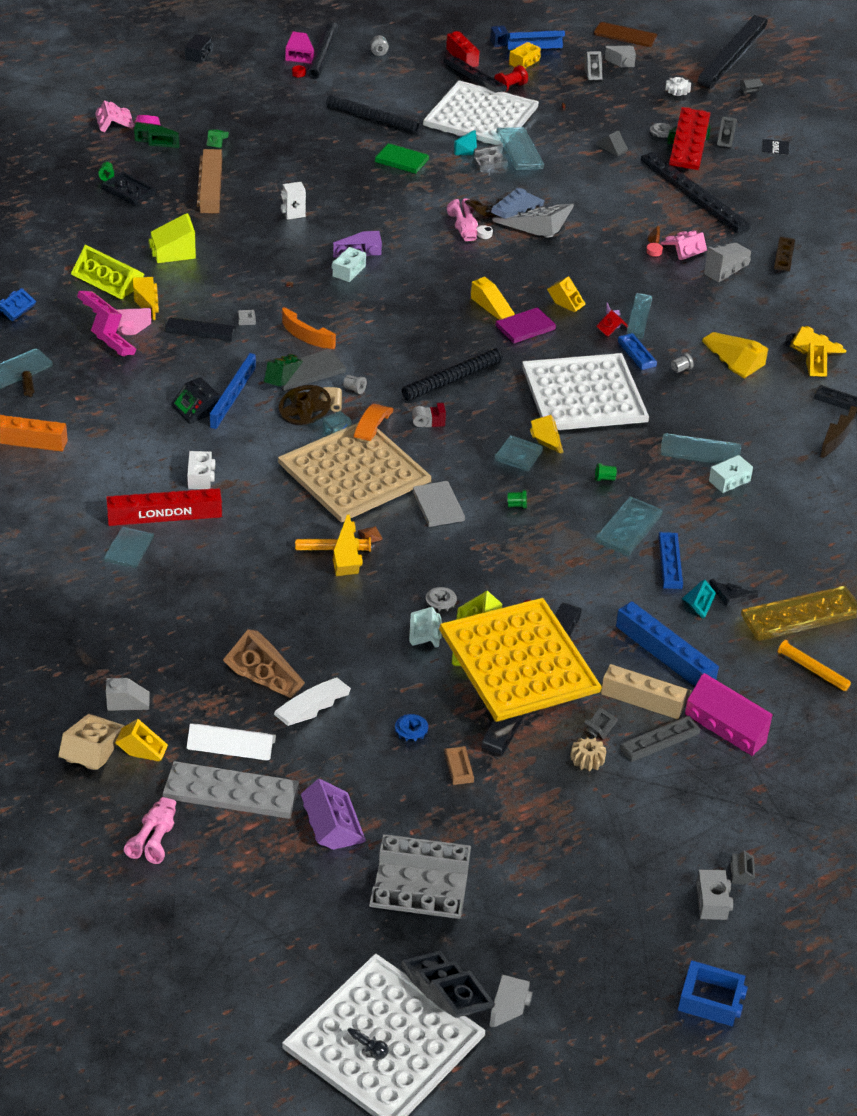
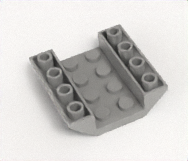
[370,834,471,919]

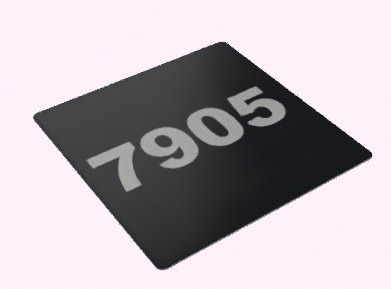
[763,139,789,155]

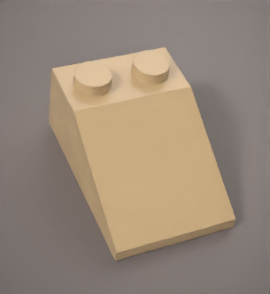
[58,714,125,770]

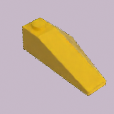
[702,332,768,379]

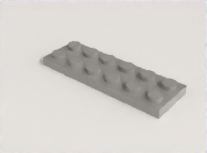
[163,761,299,819]

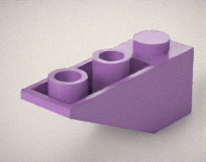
[333,231,382,257]

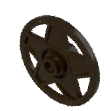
[279,385,331,425]

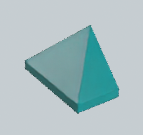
[454,130,477,155]
[682,579,716,619]

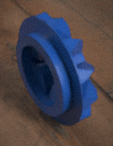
[395,714,428,742]

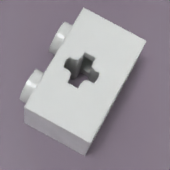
[281,182,306,220]

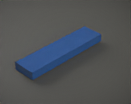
[658,532,683,589]

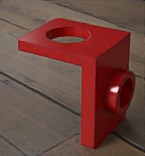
[597,310,629,337]

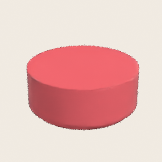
[646,243,663,257]

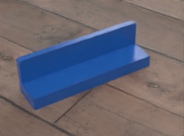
[507,30,565,50]

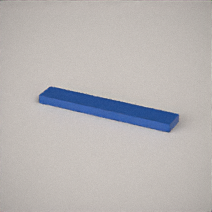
[210,353,256,429]

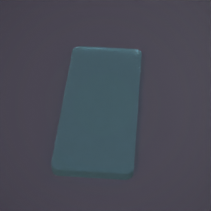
[0,349,53,389]
[661,433,741,464]

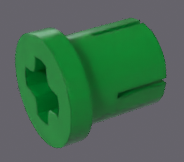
[99,162,114,181]
[595,463,617,481]
[508,490,527,509]

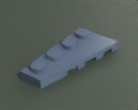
[491,188,545,219]

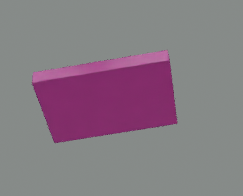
[496,307,556,343]

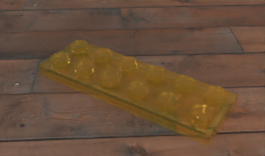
[741,586,857,641]

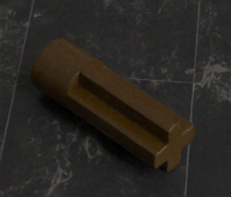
[21,371,35,397]

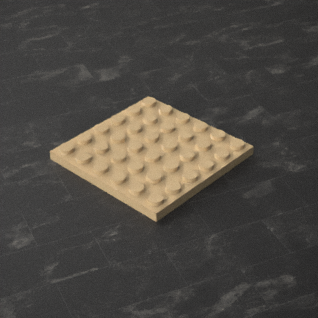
[278,422,431,523]

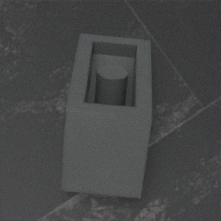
[717,116,737,148]

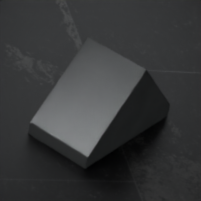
[596,130,628,157]

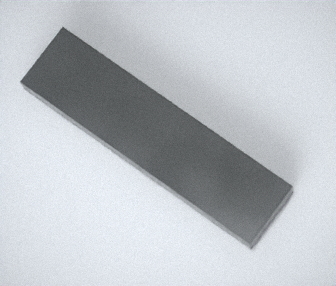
[620,716,700,762]

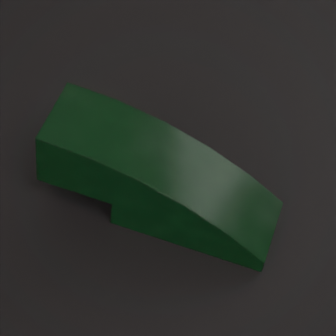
[134,122,179,148]

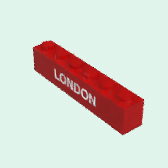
[106,488,222,526]

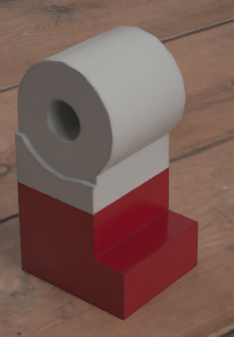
[411,403,446,427]

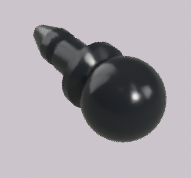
[347,1028,389,1060]

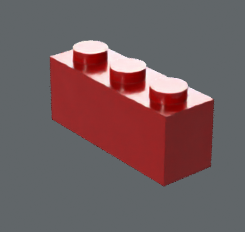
[446,31,479,67]

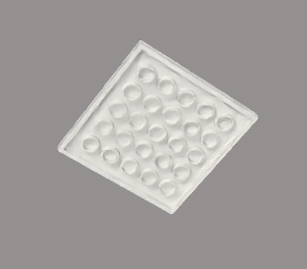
[423,81,539,147]
[522,353,649,430]
[282,954,485,1116]

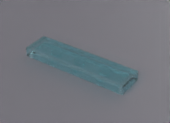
[627,293,652,338]

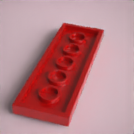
[669,107,711,170]

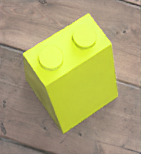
[148,214,196,263]

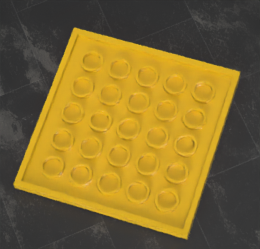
[439,598,602,722]

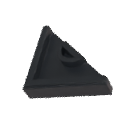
[709,578,759,607]

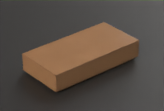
[444,746,474,785]

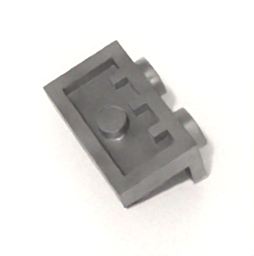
[473,144,508,171]

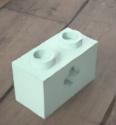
[709,455,753,493]

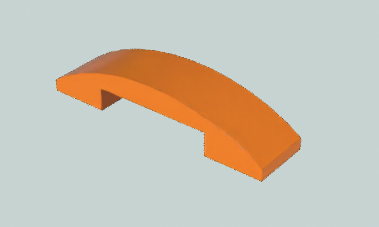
[282,307,336,349]
[354,404,393,441]

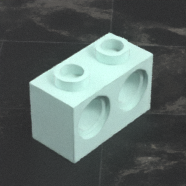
[332,247,366,282]

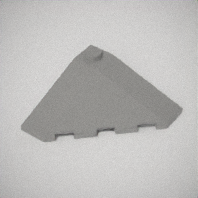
[493,204,574,238]

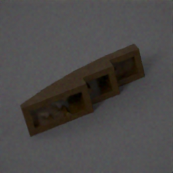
[820,406,857,458]

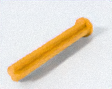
[295,537,371,552]
[777,640,851,691]

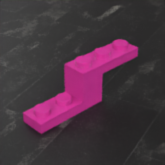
[77,291,136,356]

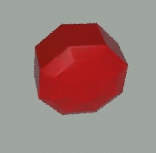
[292,65,306,78]

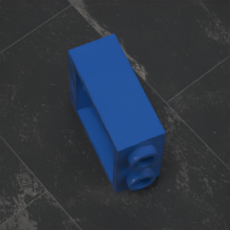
[678,960,748,1026]

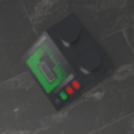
[171,377,220,424]

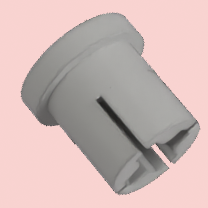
[671,353,694,373]
[343,375,367,394]

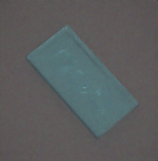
[496,127,545,170]
[595,496,663,556]

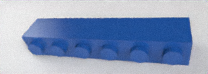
[616,601,719,687]

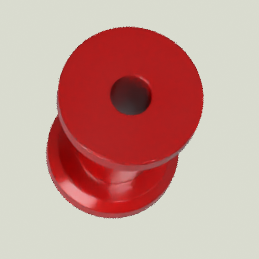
[494,65,528,93]

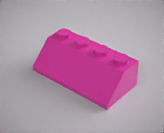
[685,673,773,756]

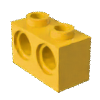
[509,42,541,68]

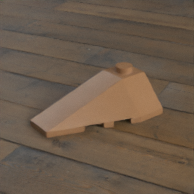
[223,630,305,698]

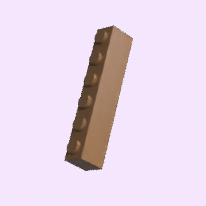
[197,149,222,213]

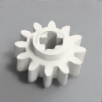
[665,77,691,96]

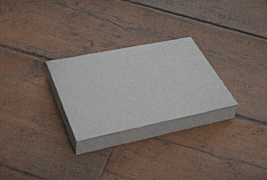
[412,481,465,527]

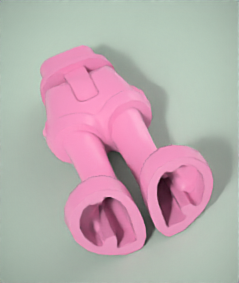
[446,198,478,241]
[124,797,176,864]

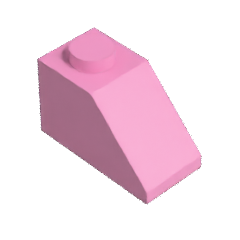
[117,308,151,336]

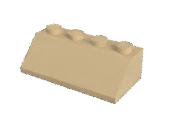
[601,664,691,719]

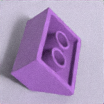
[301,778,366,849]

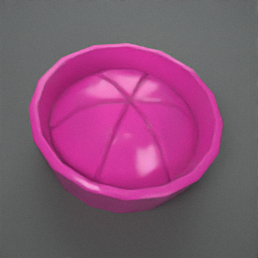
[134,115,161,126]

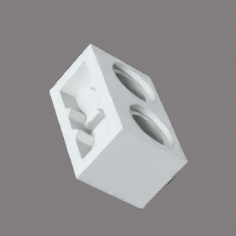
[187,451,215,489]

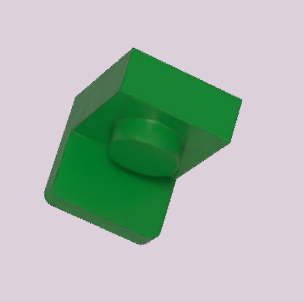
[207,129,229,148]

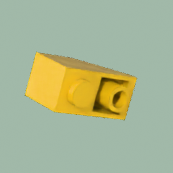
[547,276,585,312]

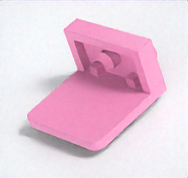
[95,101,134,132]
[661,230,707,260]

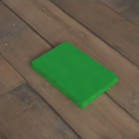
[375,143,429,174]

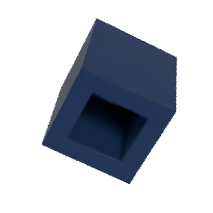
[490,26,508,47]

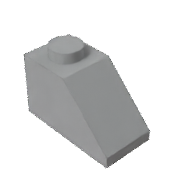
[604,46,636,67]
[584,51,603,80]
[106,678,150,711]
[490,975,533,1027]

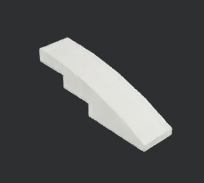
[274,678,351,726]

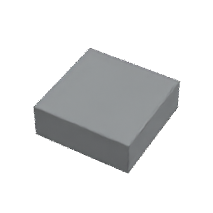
[238,310,256,325]

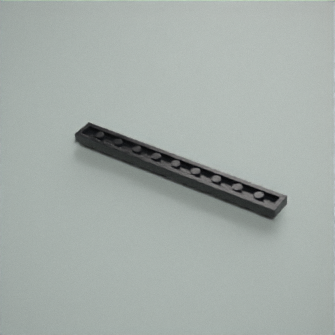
[641,152,750,233]

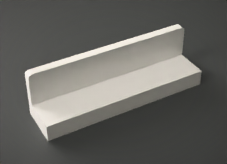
[187,723,276,760]

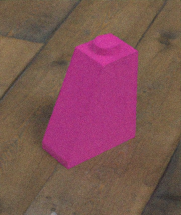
[286,32,314,64]

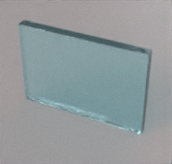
[104,527,154,568]

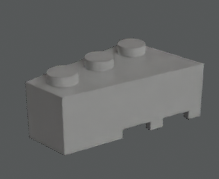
[704,243,751,282]

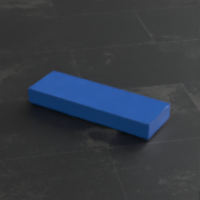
[617,333,657,370]

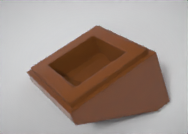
[648,226,660,244]
[358,526,382,543]

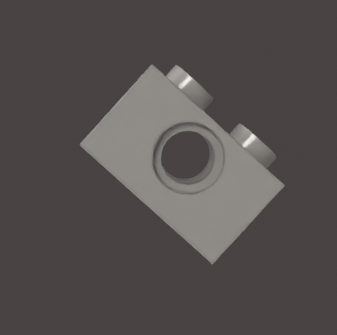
[696,870,733,920]

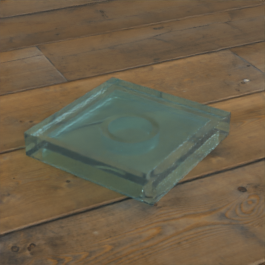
[495,435,543,471]

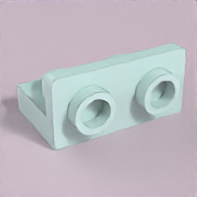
[409,607,442,648]

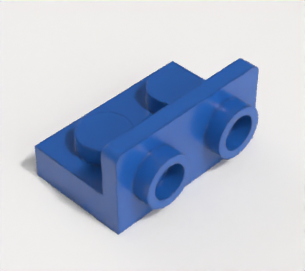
[0,288,37,322]

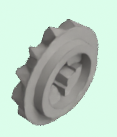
[650,123,673,139]
[426,587,457,612]

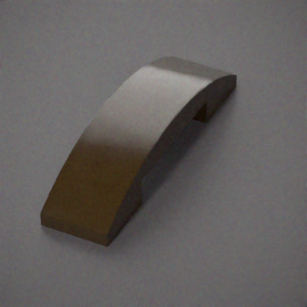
[465,198,504,217]
[774,237,795,272]

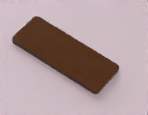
[594,22,658,47]

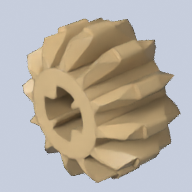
[570,736,606,772]

